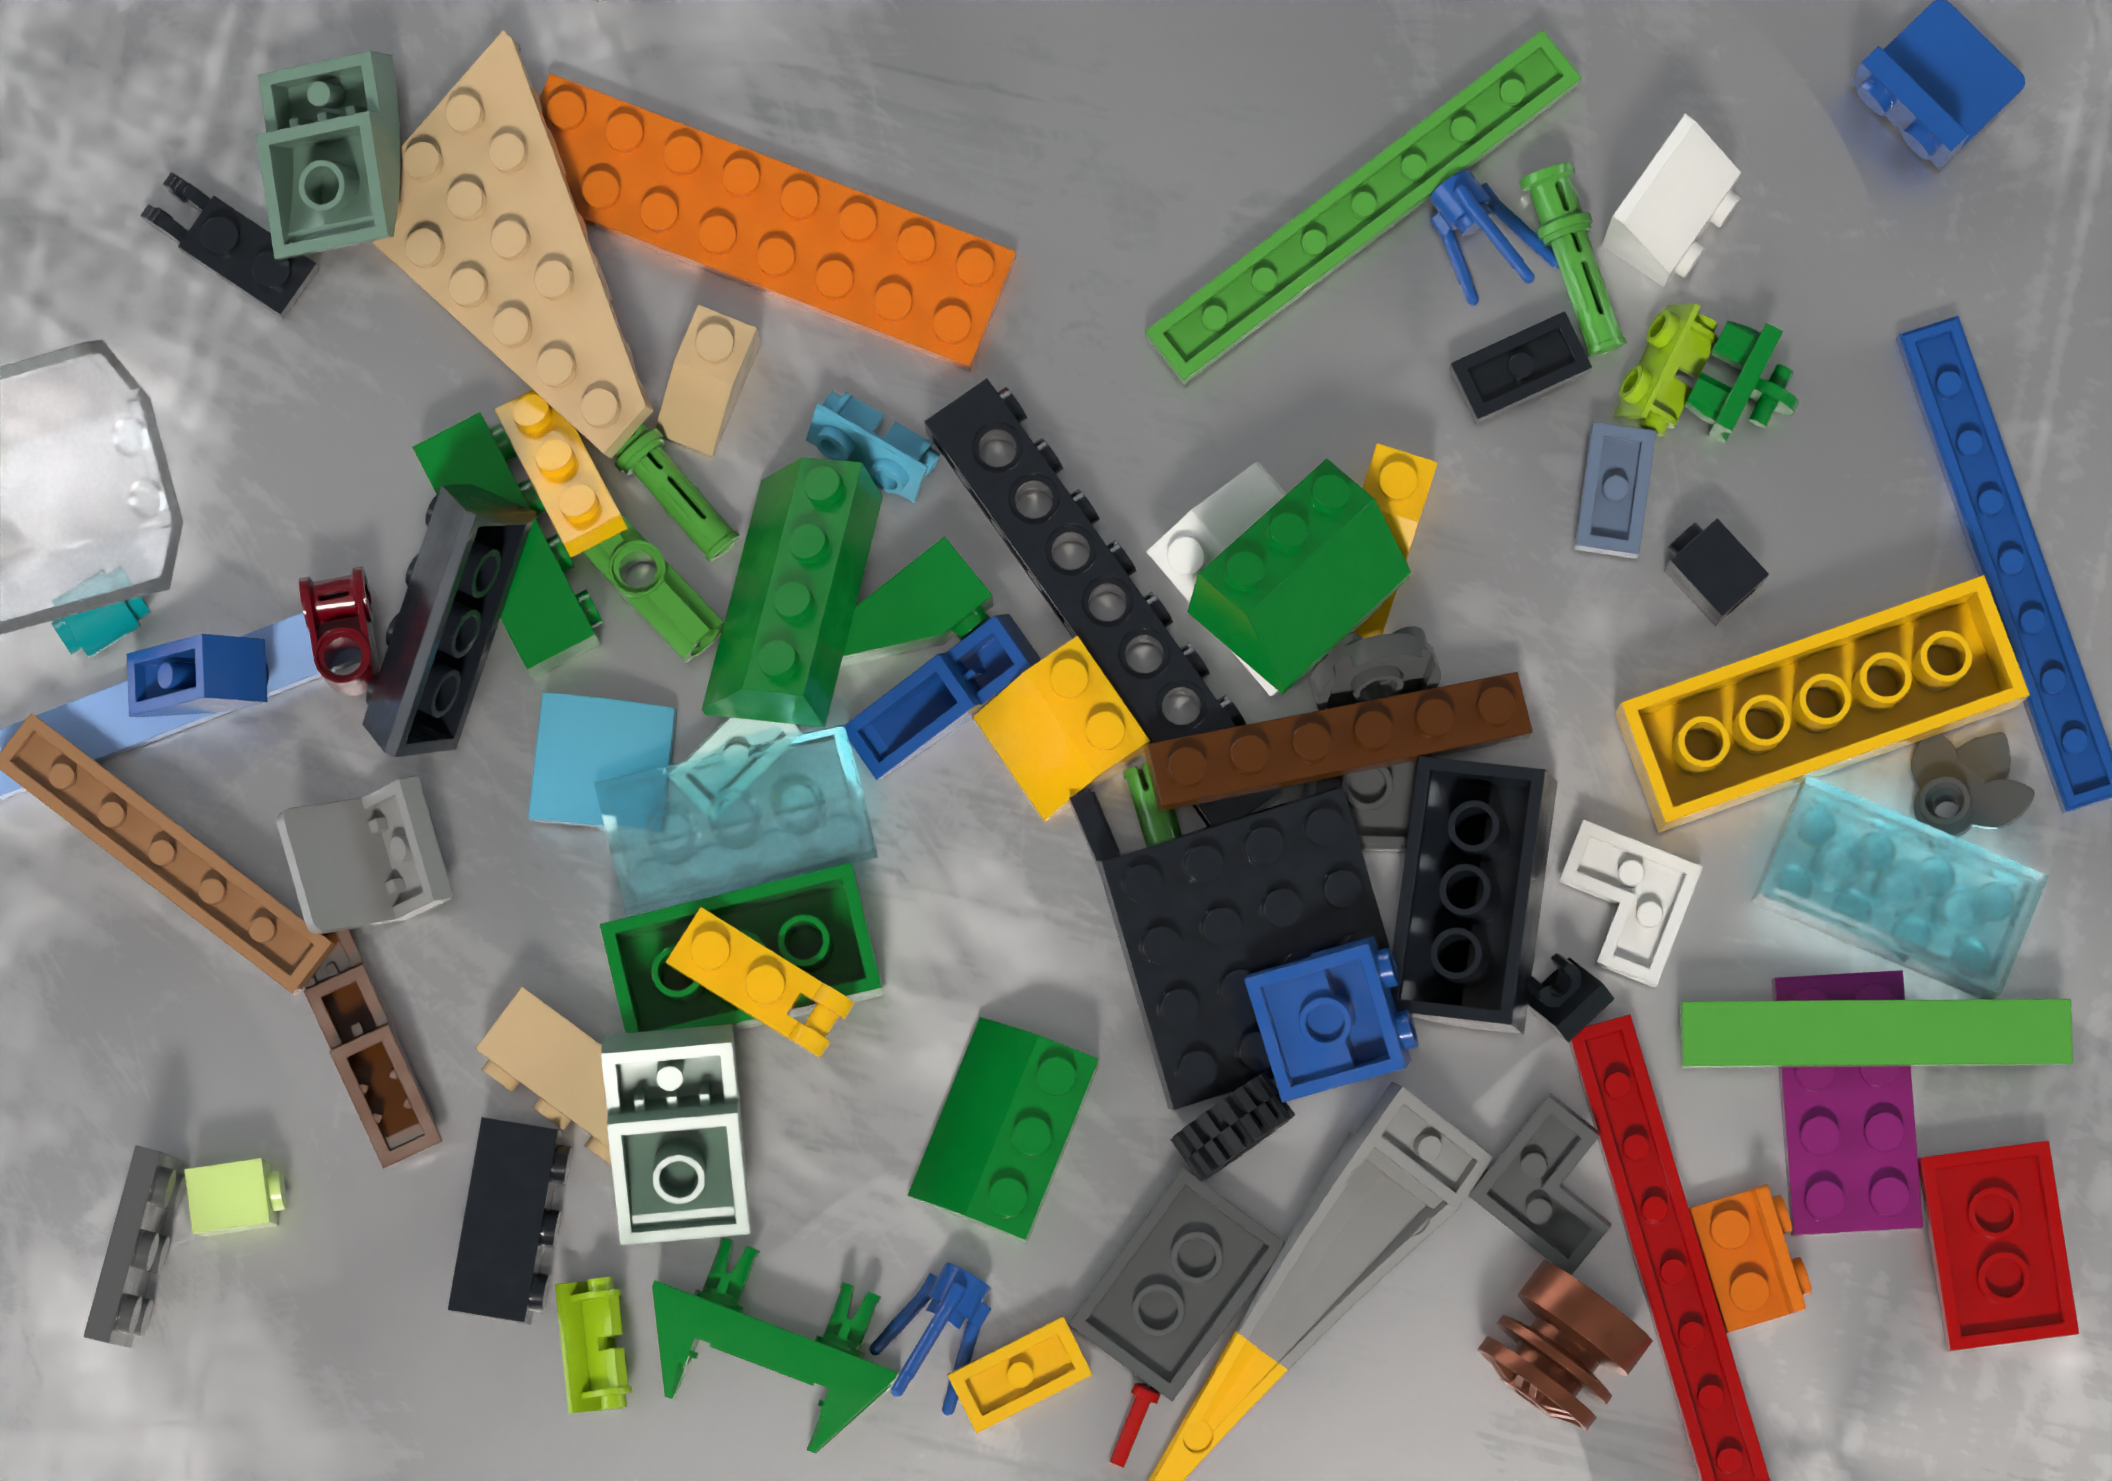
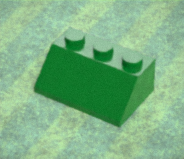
[1187,458,1411,695]
[907,1017,1099,1244]

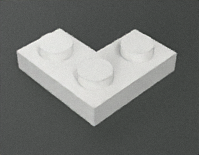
[1558,819,1703,988]

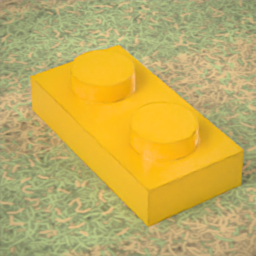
[947,1316,1092,1434]

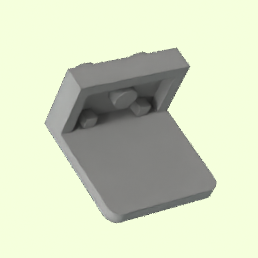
[276,776,454,934]

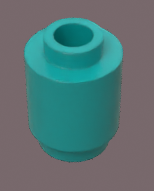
[51,570,151,659]

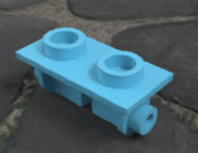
[806,391,941,503]

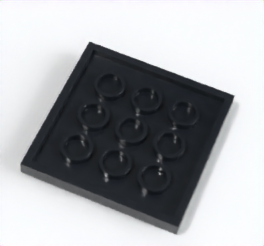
[1096,787,1390,1110]

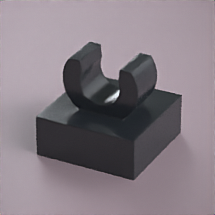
[1526,953,1615,1043]

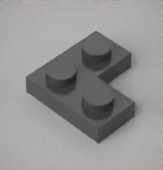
[1468,1093,1612,1275]

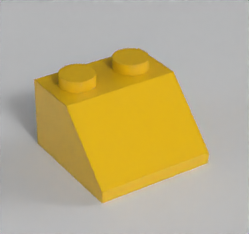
[973,636,1150,822]

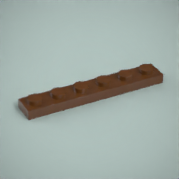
[1144,672,1533,812]

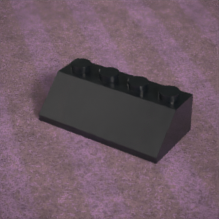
[362,484,536,757]
[1390,756,1558,1035]

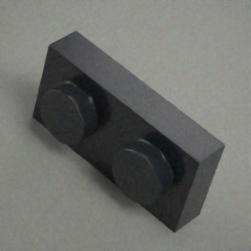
[1449,311,1592,424]

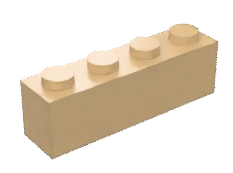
[475,987,611,1165]

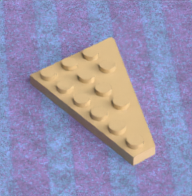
[372,30,653,458]

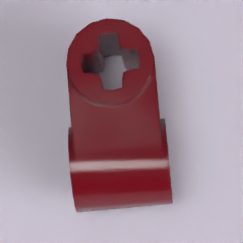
[299,566,380,696]

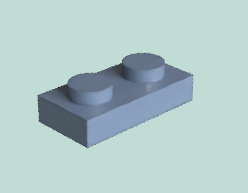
[1574,421,1656,559]

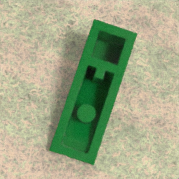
[840,536,994,667]

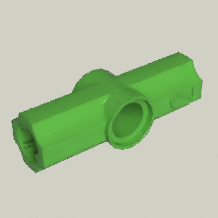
[581,513,724,663]

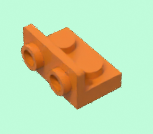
[1689,1184,1812,1333]

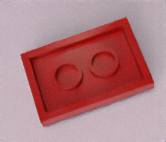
[1918,1140,2079,1352]

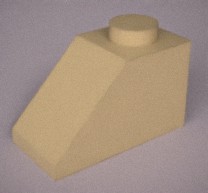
[655,305,761,458]

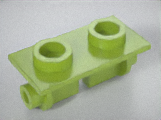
[1613,303,1718,437]
[555,1277,632,1414]

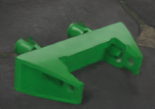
[652,1237,899,1454]

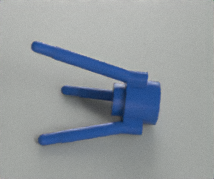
[1429,169,1559,306]
[869,1262,991,1416]

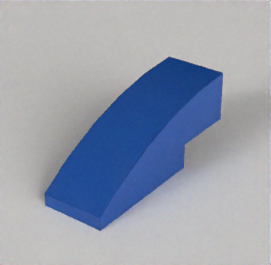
[840,614,1042,780]

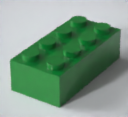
[600,862,885,1033]

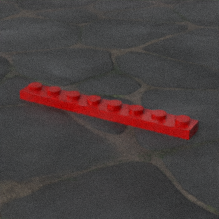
[1569,1014,1770,1481]

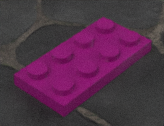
[1772,970,1923,1236]

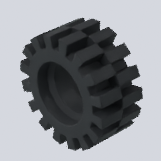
[1170,1073,1295,1182]

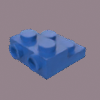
[1244,936,1419,1103]

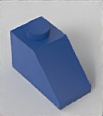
[126,634,269,717]

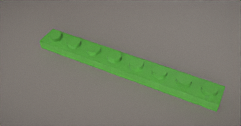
[1145,30,1582,385]

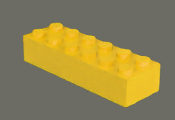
[1614,575,2030,833]

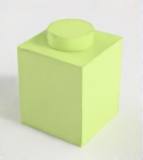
[184,1158,287,1237]

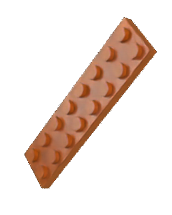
[539,73,1017,372]

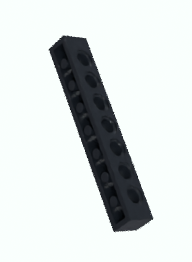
[924,378,1282,827]

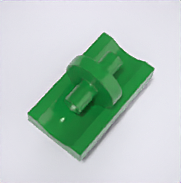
[1684,321,1799,443]

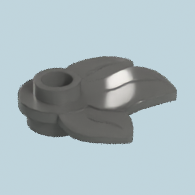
[1911,732,2035,839]

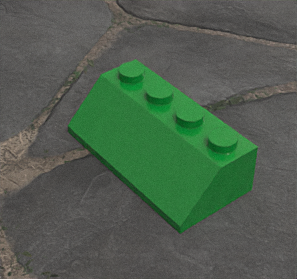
[701,457,883,728]

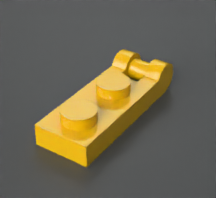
[666,907,855,1059]

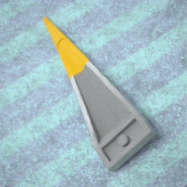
[1148,1082,1494,1481]

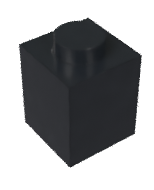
[1664,518,1769,627]

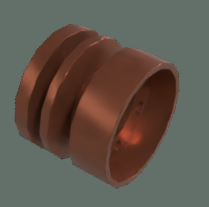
[1477,1260,1653,1431]

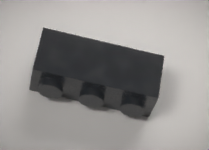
[448,1117,572,1325]

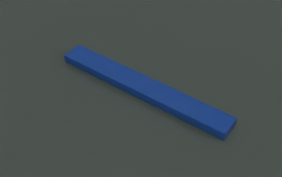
[1896,316,2112,815]

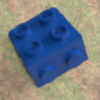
[1851,0,2025,170]

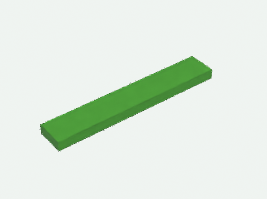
[1680,999,2073,1068]

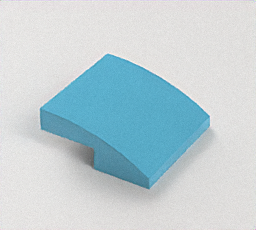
[528,692,677,835]

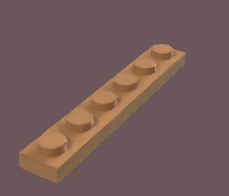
[0,713,336,996]

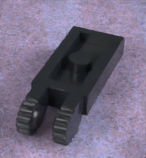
[140,173,320,319]

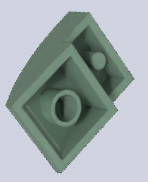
[256,50,401,260]
[601,1024,750,1246]

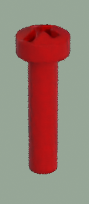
[1109,1383,1161,1468]

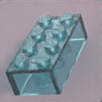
[1750,776,2049,999]

